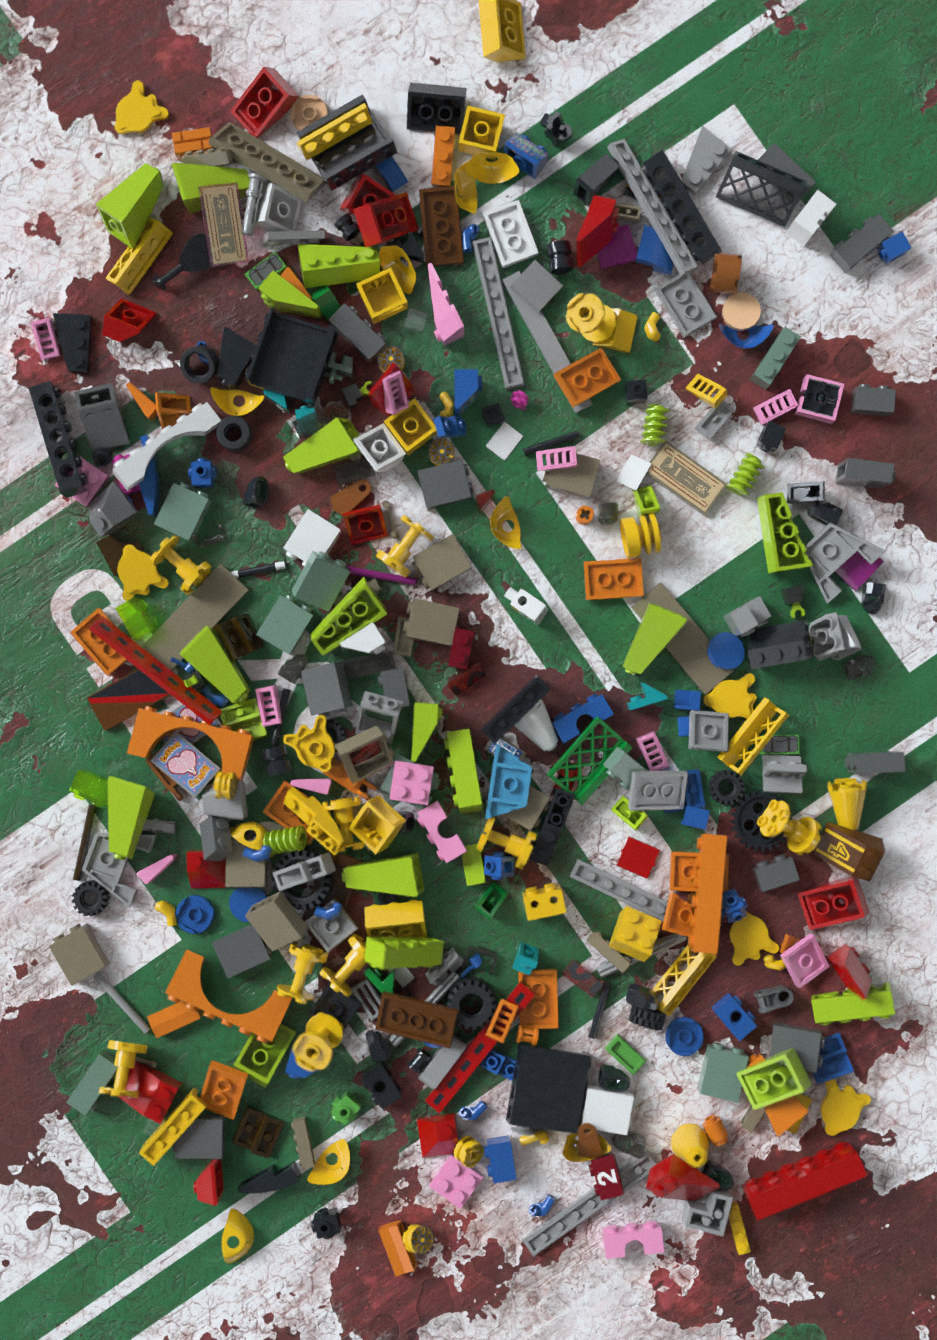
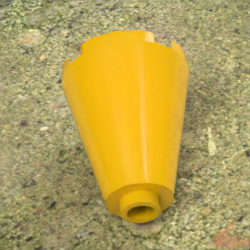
[827,778,867,830]
[671,1123,710,1167]

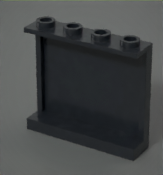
[296,94,398,191]
[245,308,339,405]
[506,1042,592,1134]

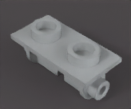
[425,947,464,987]

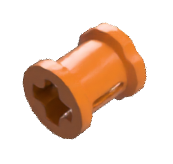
[575,506,594,525]
[516,1025,539,1046]

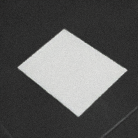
[486,422,523,460]
[616,454,651,490]

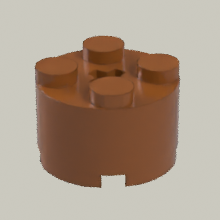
[710,253,742,294]

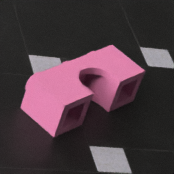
[417,801,467,863]
[602,1221,664,1259]

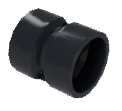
[546,240,574,275]
[261,744,293,777]

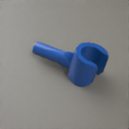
[170,657,196,674]
[460,954,482,978]

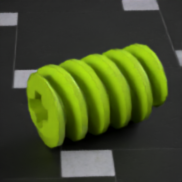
[640,404,670,446]
[726,453,765,496]
[263,826,308,855]

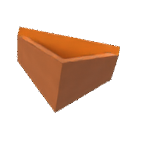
[155,392,191,430]

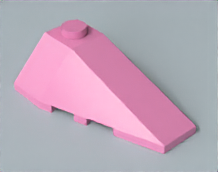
[428,263,464,346]

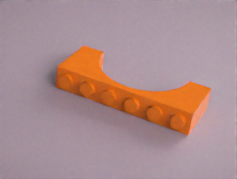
[127,706,254,782]
[165,950,292,1044]

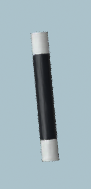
[230,561,286,578]

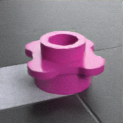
[510,390,529,410]

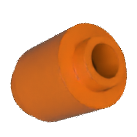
[703,1115,729,1146]

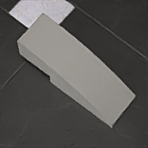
[273,852,336,891]

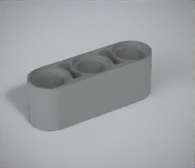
[418,1036,466,1090]

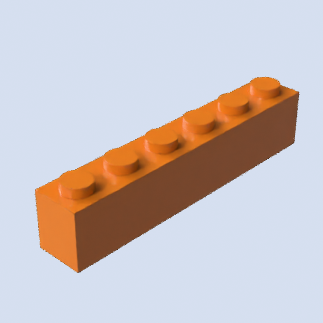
[688,833,727,954]

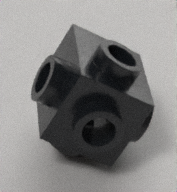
[311,1207,342,1239]

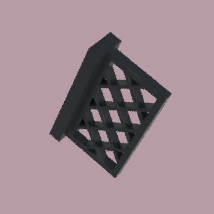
[716,151,807,227]
[480,675,551,744]

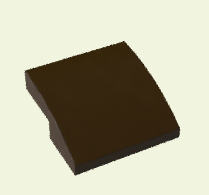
[213,613,265,661]
[232,1105,284,1158]

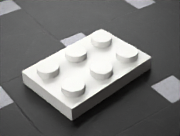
[483,200,538,268]

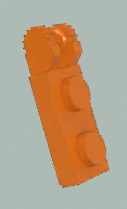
[323,757,378,801]

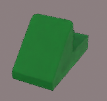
[364,964,396,993]

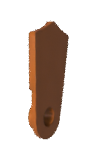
[330,479,371,516]
[578,1123,602,1159]

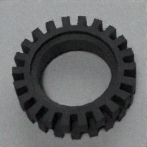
[272,849,334,910]

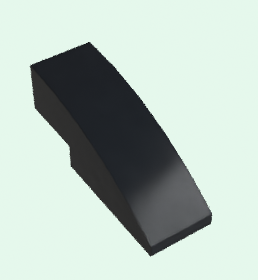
[237,1161,302,1194]

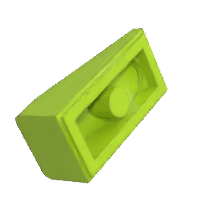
[462,843,486,886]

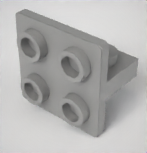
[762,754,807,794]

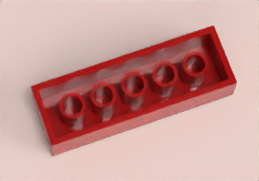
[741,1142,867,1220]

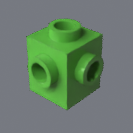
[331,1090,362,1125]

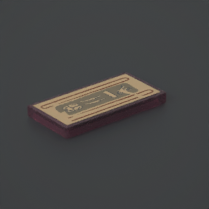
[198,182,249,267]

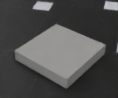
[510,260,563,313]
[688,710,729,752]
[305,898,359,952]

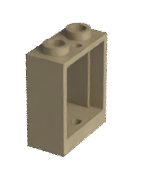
[335,725,395,784]

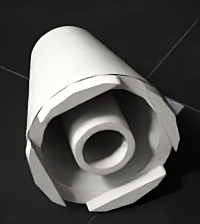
[514,699,558,752]

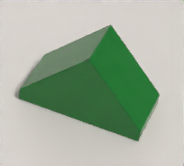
[307,286,341,322]
[475,881,508,920]

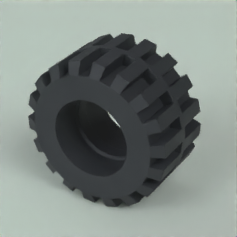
[447,977,496,1030]

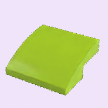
[220,698,268,741]

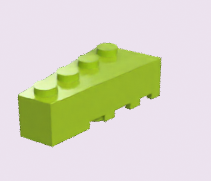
[298,244,380,288]
[757,492,813,574]
[311,577,387,656]
[444,729,483,814]
[364,937,444,969]
[811,982,895,1025]

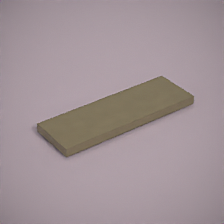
[209,122,326,202]
[141,564,249,671]
[631,582,734,695]

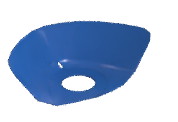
[719,324,774,349]

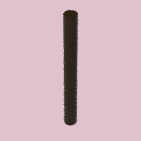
[73,804,96,881]

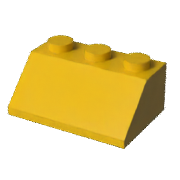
[479,0,526,62]
[364,900,427,938]

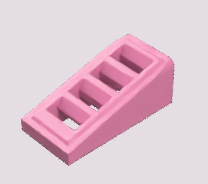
[30,318,61,360]
[383,371,409,415]
[753,389,798,425]
[536,446,577,471]
[255,685,282,727]
[636,731,669,771]
[290,778,333,795]
[136,853,178,884]

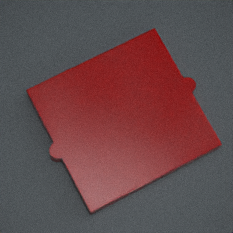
[616,836,660,879]

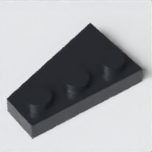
[53,313,92,373]

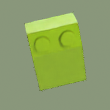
[259,271,323,319]
[412,703,443,761]
[232,1024,296,1088]
[736,1047,812,1110]

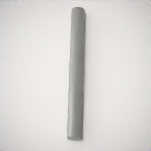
[93,972,151,1034]

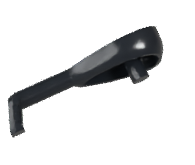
[153,233,215,290]

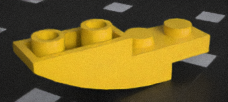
[283,787,343,855]

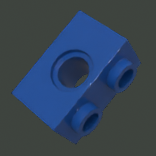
[711,993,757,1041]

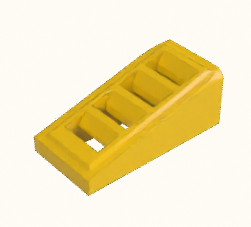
[686,374,728,409]

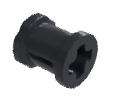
[407,1048,432,1074]

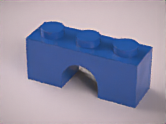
[552,693,614,743]

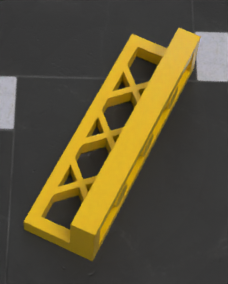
[296,103,373,161]
[105,217,173,295]
[717,697,789,775]
[652,945,717,1017]
[139,1087,207,1166]

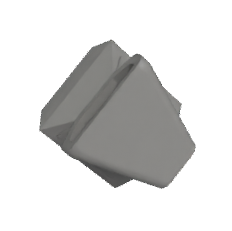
[809,612,861,661]
[202,781,248,820]

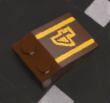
[813,822,885,882]

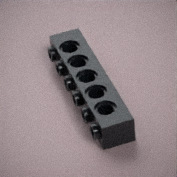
[643,149,722,264]
[29,381,88,498]

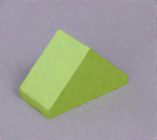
[633,485,660,518]
[611,796,649,831]

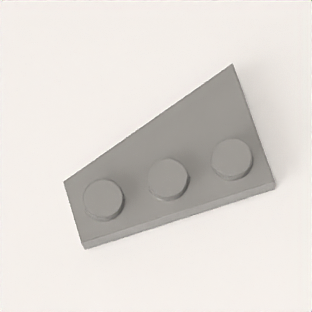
[681,125,732,195]
[260,230,325,246]

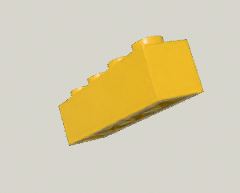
[728,1201,751,1255]

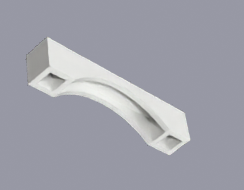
[113,402,221,491]

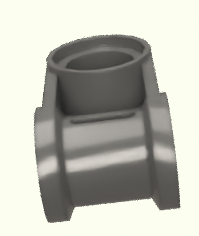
[753,985,794,1013]

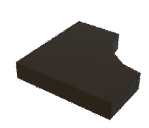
[96,533,146,577]

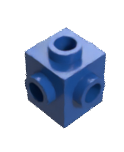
[188,458,217,488]
[484,851,515,880]
[721,888,747,923]

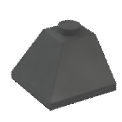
[89,481,138,537]

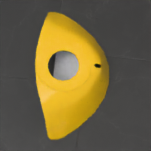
[465,152,519,184]
[455,160,477,214]
[379,246,416,294]
[211,387,264,416]
[490,496,522,549]
[230,821,274,857]
[562,1132,611,1162]
[307,1139,350,1185]
[222,1208,254,1264]

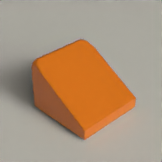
[779,934,802,953]

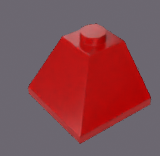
[102,298,156,342]
[186,849,227,889]
[417,1113,459,1158]
[194,1159,224,1205]

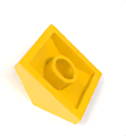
[592,308,637,353]

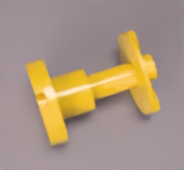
[566,293,617,343]
[375,515,434,577]
[149,535,213,595]
[322,796,365,852]
[757,800,821,855]
[476,816,537,869]
[319,934,367,997]
[277,942,328,1004]
[293,1012,344,1071]
[99,1041,147,1098]

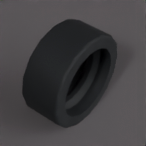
[180,345,219,384]

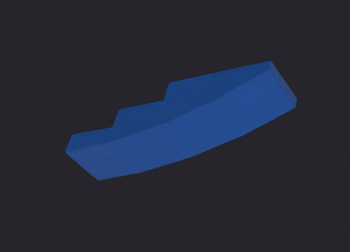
[139,435,159,517]

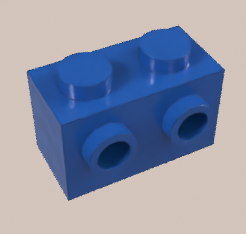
[484,1135,517,1184]

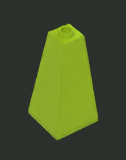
[96,163,164,249]
[171,163,250,214]
[283,418,363,473]
[623,602,687,675]
[179,625,251,704]
[108,776,155,861]
[342,852,425,897]

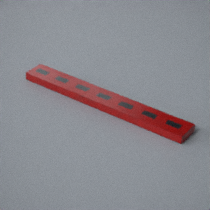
[89,616,223,725]
[425,981,536,1114]

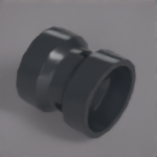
[334,213,360,241]

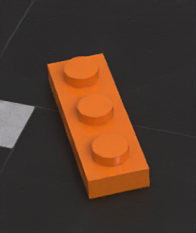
[431,126,455,187]

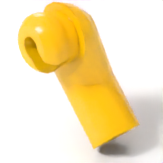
[644,312,661,342]
[439,391,455,418]
[155,901,177,926]
[763,955,786,971]
[519,1130,549,1146]

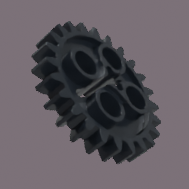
[729,789,792,852]

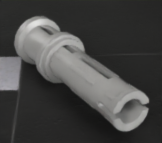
[241,174,266,236]

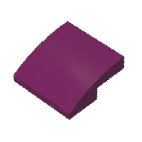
[597,225,637,270]
[834,551,884,591]

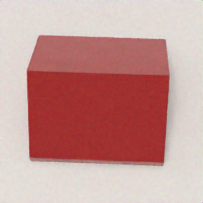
[343,505,388,545]

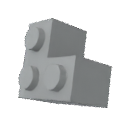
[723,596,771,637]
[682,1189,733,1236]

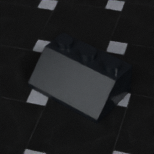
[406,82,467,134]
[748,619,814,670]

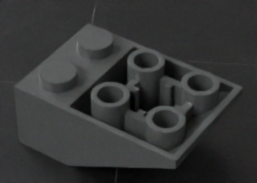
[74,383,130,452]

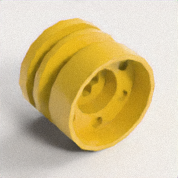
[620,513,661,559]

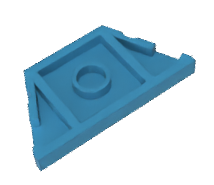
[485,744,532,819]

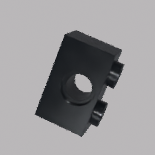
[361,1060,403,1109]

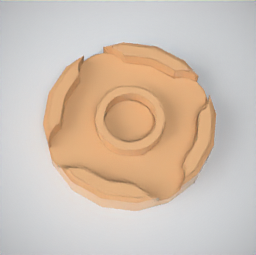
[290,95,328,130]
[722,292,761,331]

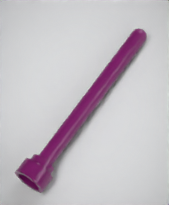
[335,560,417,585]

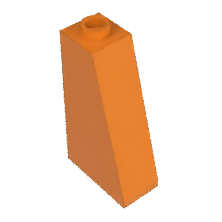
[746,1053,808,1137]

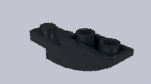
[530,788,575,867]

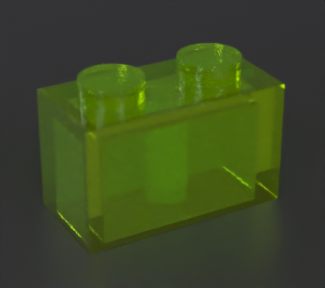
[115,597,158,642]
[69,769,108,808]

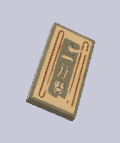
[646,440,727,516]

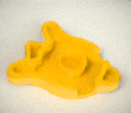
[115,81,169,135]
[117,545,169,601]
[703,673,757,719]
[283,715,335,772]
[729,910,779,966]
[820,1079,871,1136]

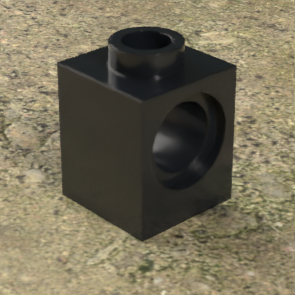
[624,379,648,405]
[756,421,786,453]

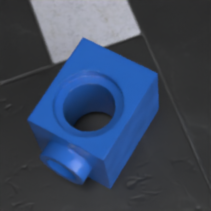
[877,231,912,264]

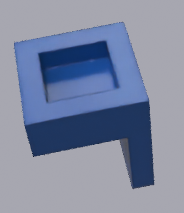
[673,690,701,711]
[681,806,710,830]

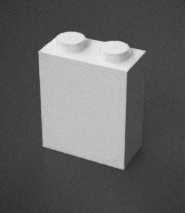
[283,509,342,566]
[581,1084,636,1135]

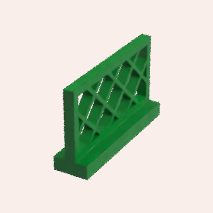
[546,716,633,805]

